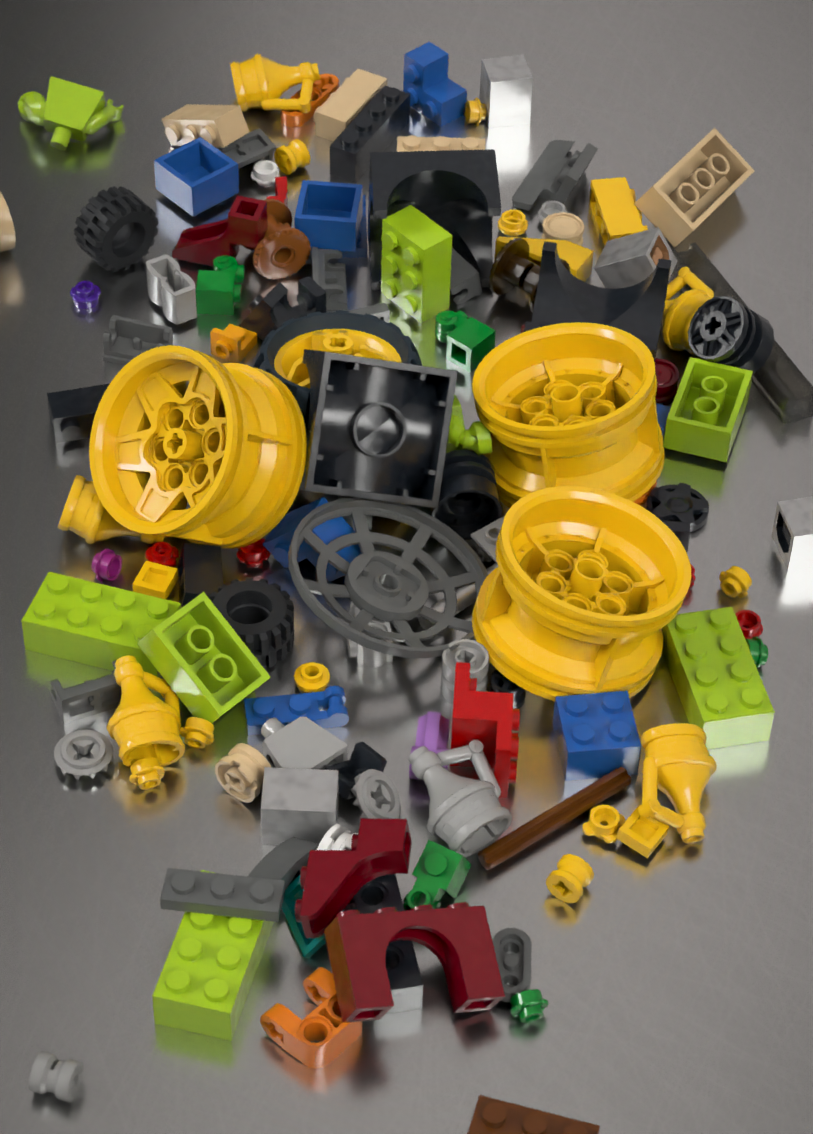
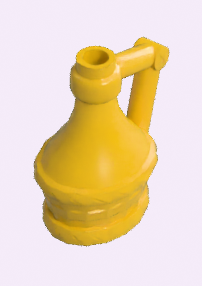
[230,53,320,113]
[662,267,714,355]
[58,475,164,544]
[107,655,185,767]
[638,723,717,843]

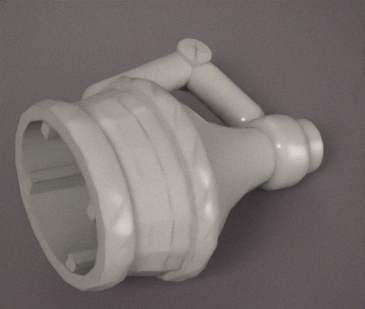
[408,740,513,857]

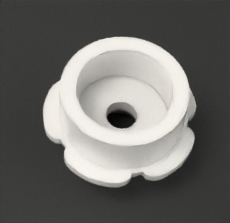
[251,160,280,187]

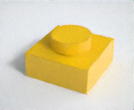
[132,561,179,599]
[616,807,670,858]

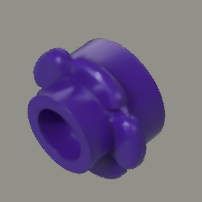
[70,281,101,309]

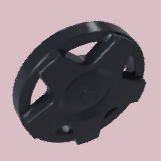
[646,483,709,532]

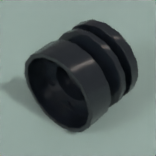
[688,296,774,373]
[429,449,502,540]

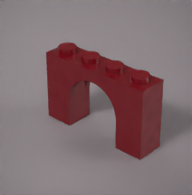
[324,902,505,1023]

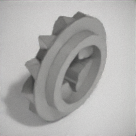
[54,730,113,781]
[350,769,401,819]

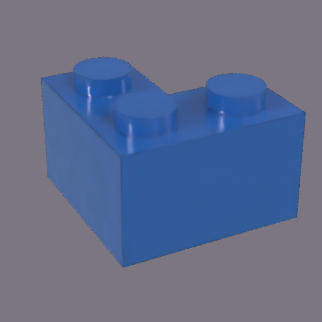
[403,41,467,127]
[262,497,362,582]

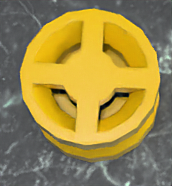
[274,139,310,175]
[546,854,594,903]

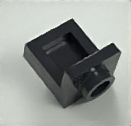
[325,741,387,800]

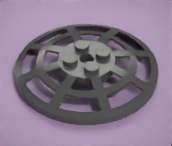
[288,497,488,658]

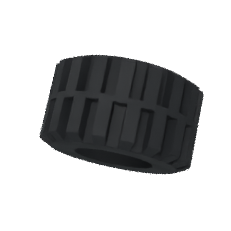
[74,186,159,272]
[209,578,294,668]

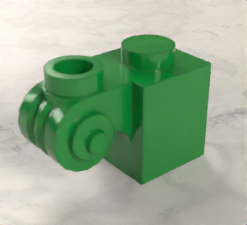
[196,255,245,315]
[435,310,496,373]
[403,840,472,911]

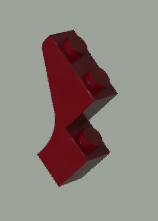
[172,195,268,266]
[295,819,412,938]

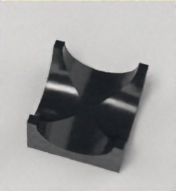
[367,149,501,290]
[524,241,671,362]
[299,349,458,508]

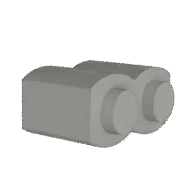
[146,254,197,325]

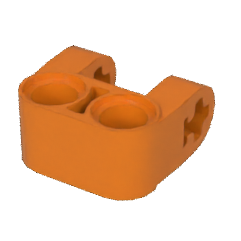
[260,967,362,1069]

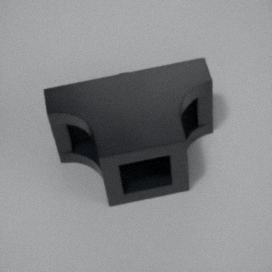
[239,282,300,341]

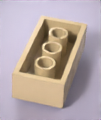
[634,128,754,248]

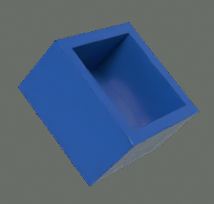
[154,137,239,217]
[294,180,363,252]
[553,690,642,781]

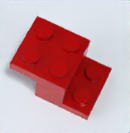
[450,662,520,798]

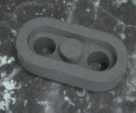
[492,928,532,1003]

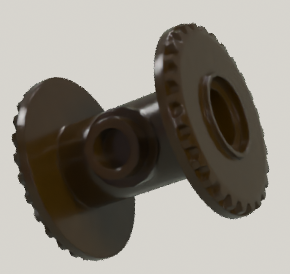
[489,238,570,313]

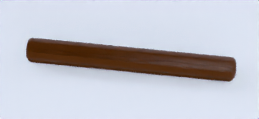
[477,767,632,870]

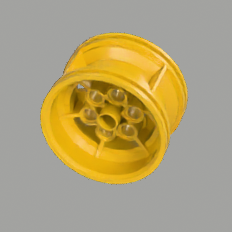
[472,322,665,508]
[89,345,307,549]
[472,486,691,702]

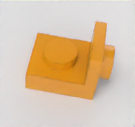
[210,324,257,363]

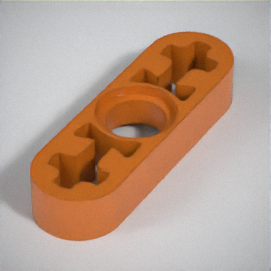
[281,74,339,127]

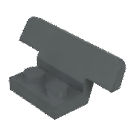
[512,140,598,211]

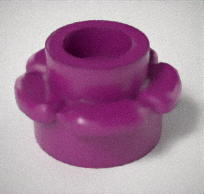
[91,548,122,582]

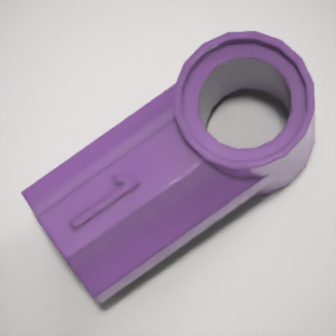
[409,711,450,780]

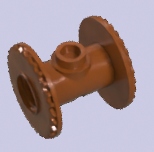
[243,199,311,280]

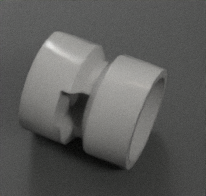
[440,639,489,705]

